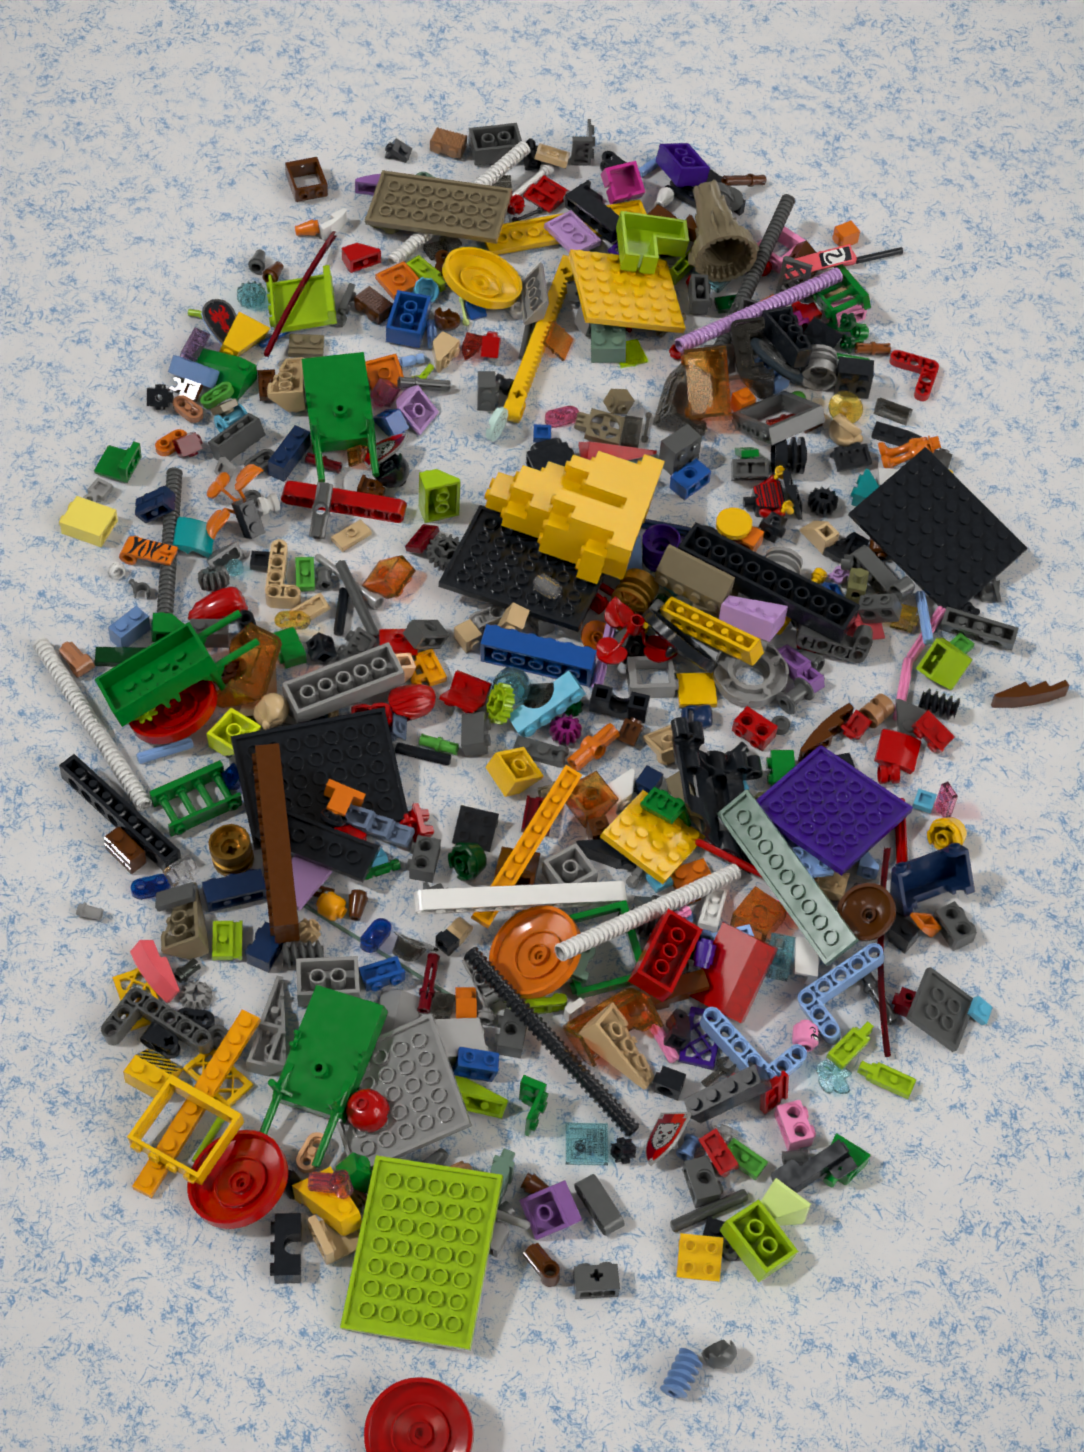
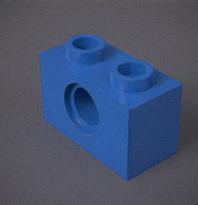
[669,458,711,501]

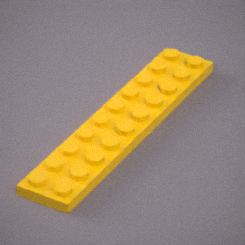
[484,199,647,255]

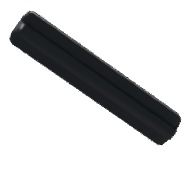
[333,587,349,636]
[395,742,452,766]

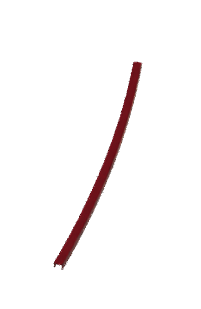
[264,231,337,357]
[877,846,891,1057]

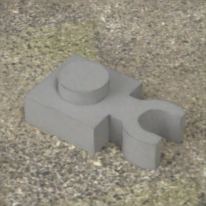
[83,478,113,503]

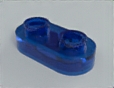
[131,874,171,900]
[360,918,392,953]

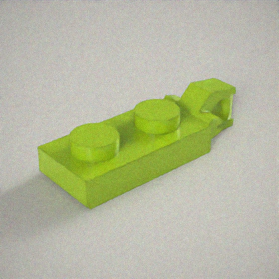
[406,255,446,292]
[826,1021,874,1070]
[857,1061,916,1099]

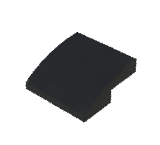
[783,470,802,520]

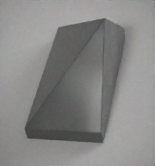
[207,542,246,570]

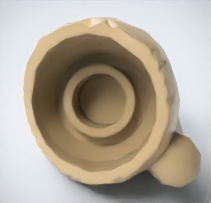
[829,413,863,447]
[254,693,289,730]

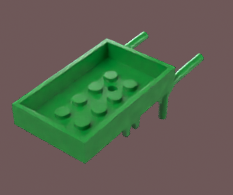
[301,352,380,482]
[95,610,260,727]
[259,985,388,1168]

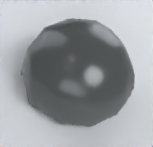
[701,1339,737,1369]

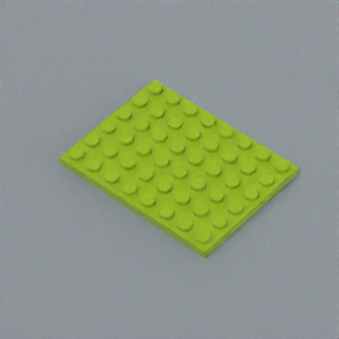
[340,1155,503,1351]

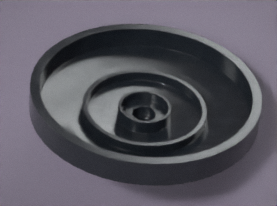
[642,607,718,673]

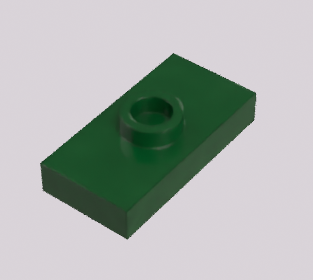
[714,294,737,314]

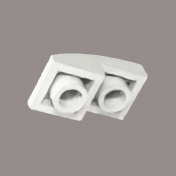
[320,208,347,241]

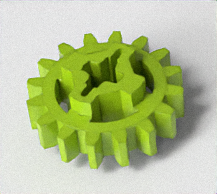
[486,682,515,725]

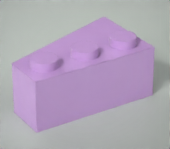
[719,595,788,642]

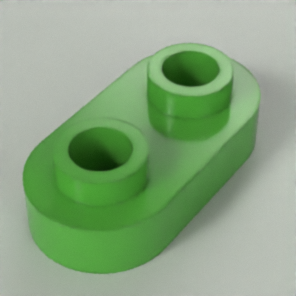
[200,382,234,409]

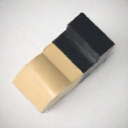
[435,917,473,956]

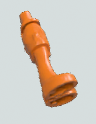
[878,435,941,469]

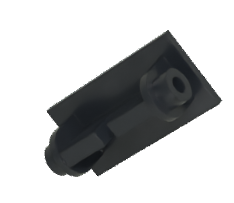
[523,138,541,170]

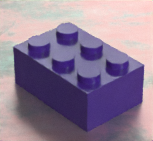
[655,143,710,187]

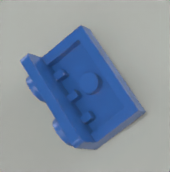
[359,956,406,992]

